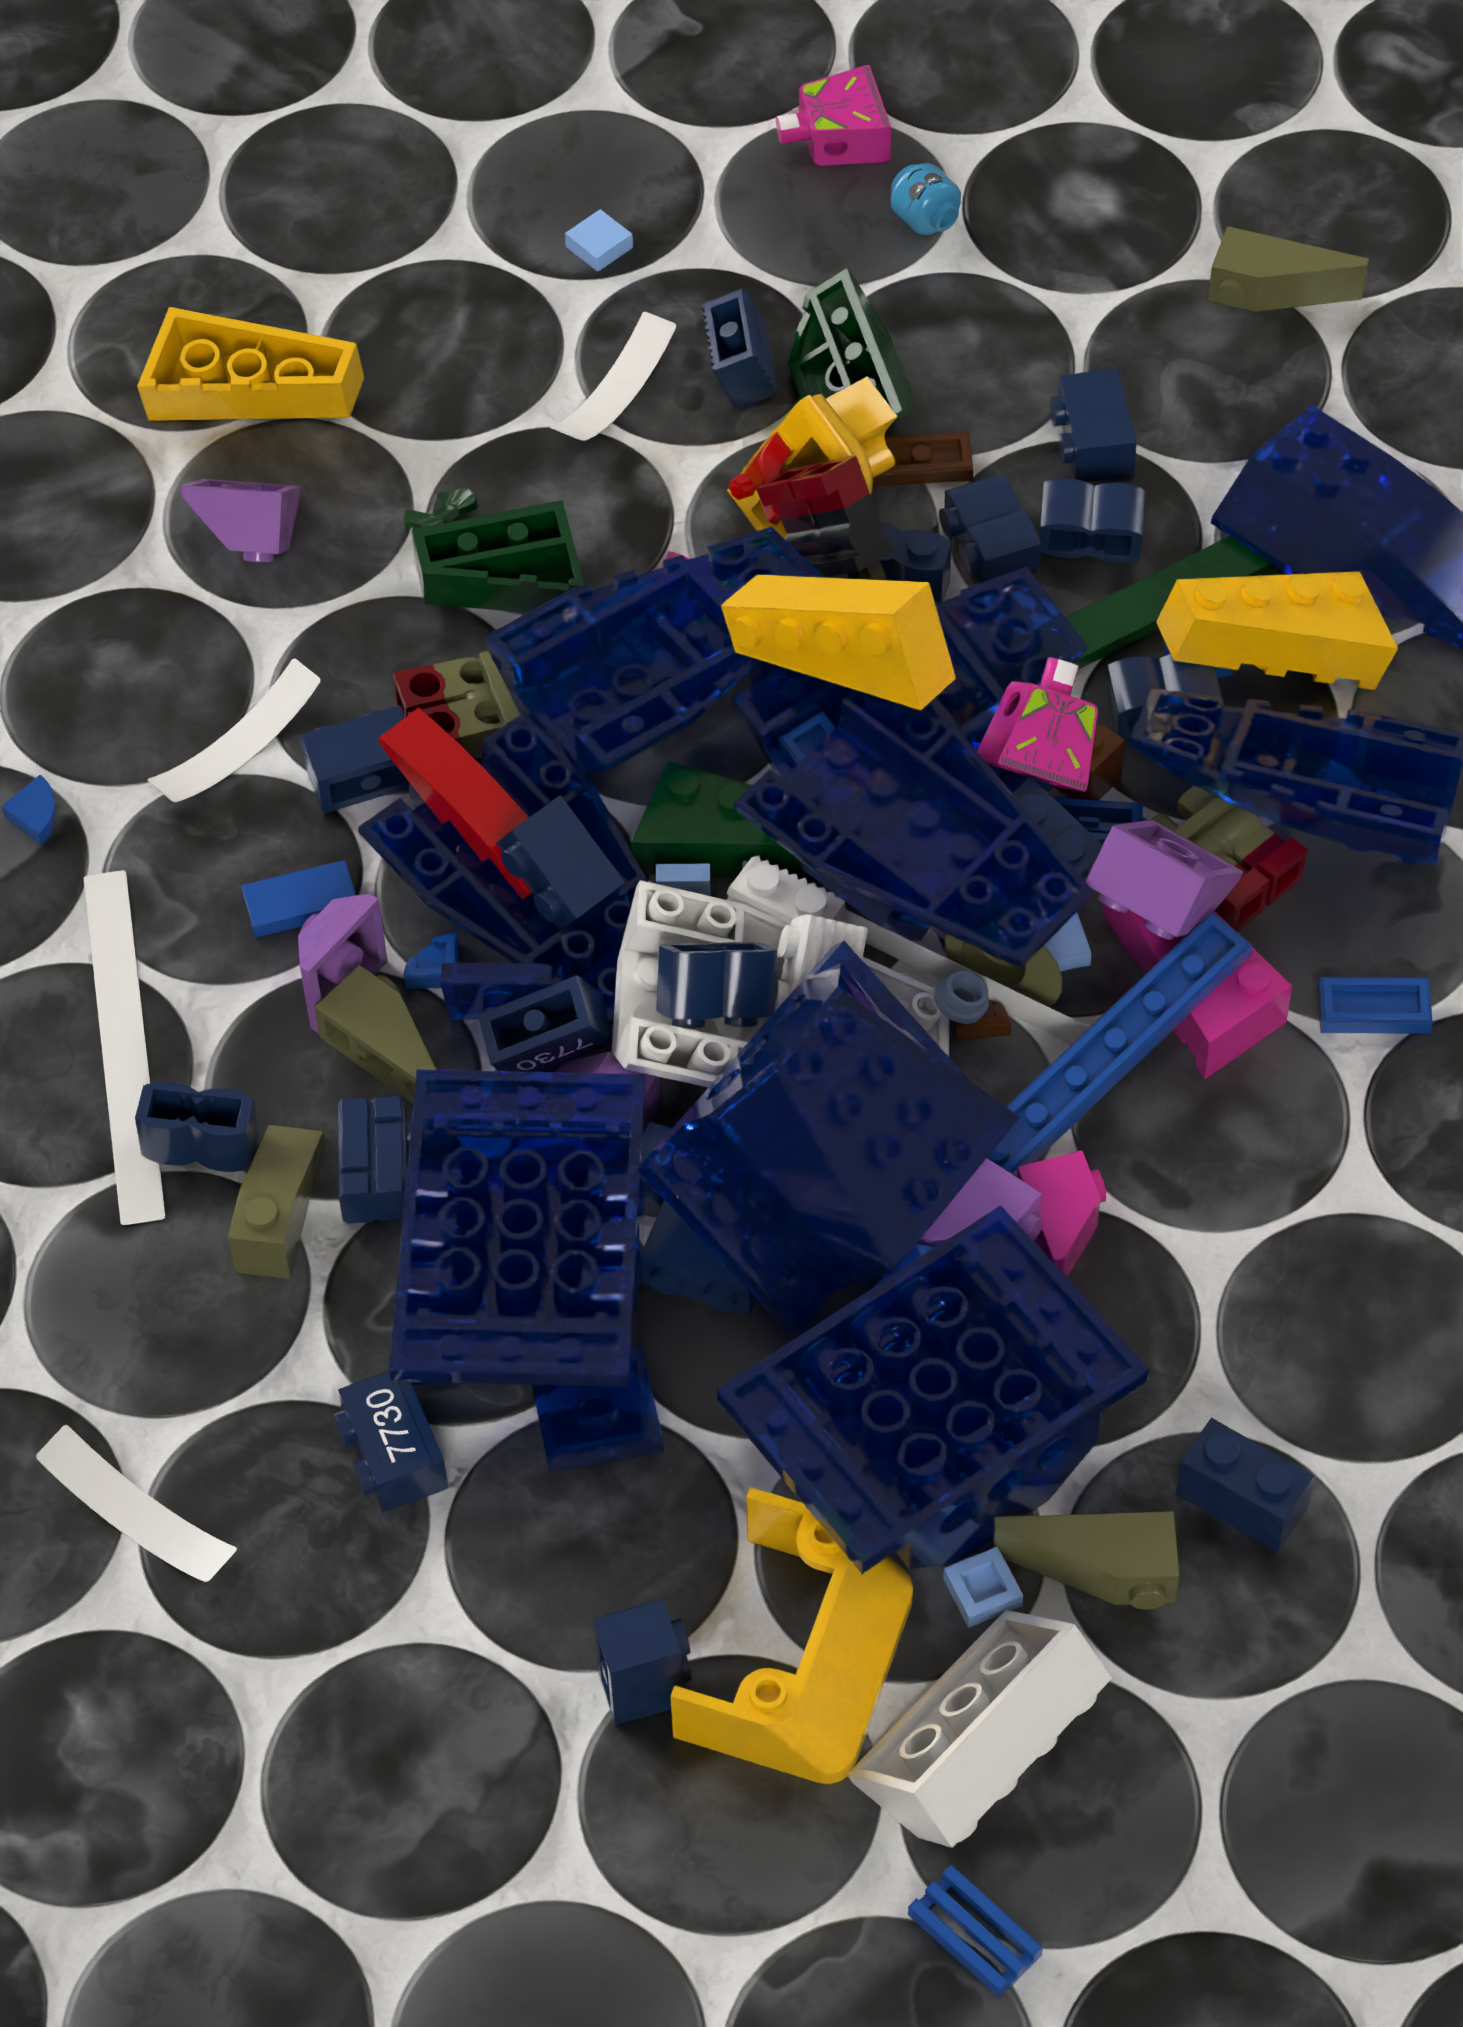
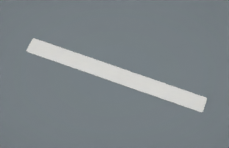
[742,861,1090,1044]
[84,870,165,1225]

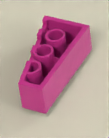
[1102,904,1292,1080]

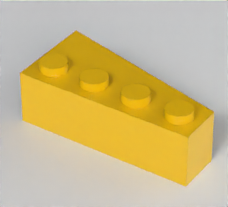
[137,307,364,421]
[1156,571,1398,690]
[721,575,956,710]

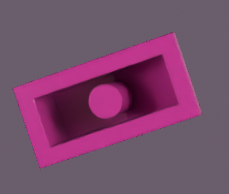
[1017,1150,1106,1288]

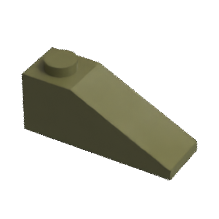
[1208,226,1369,312]
[315,965,449,1124]
[228,1125,324,1279]
[992,1511,1180,1610]

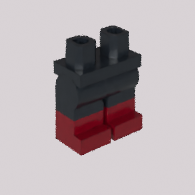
[756,456,893,580]

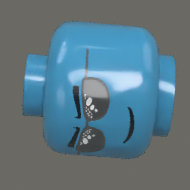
[890,163,961,236]

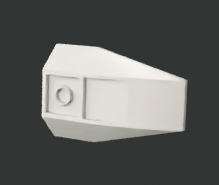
[611,880,949,1094]

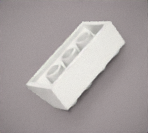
[847,1610,1112,1848]

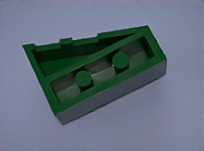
[412,500,586,618]
[630,761,819,880]

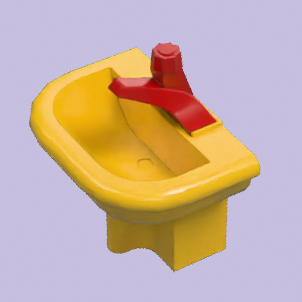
[727,377,897,565]

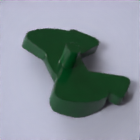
[404,488,479,529]

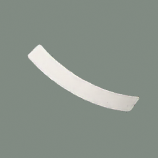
[550,312,676,441]
[148,659,321,802]
[36,1425,237,1582]

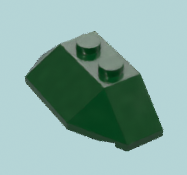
[788,268,916,425]

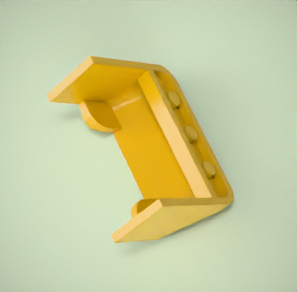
[670,1487,913,1784]

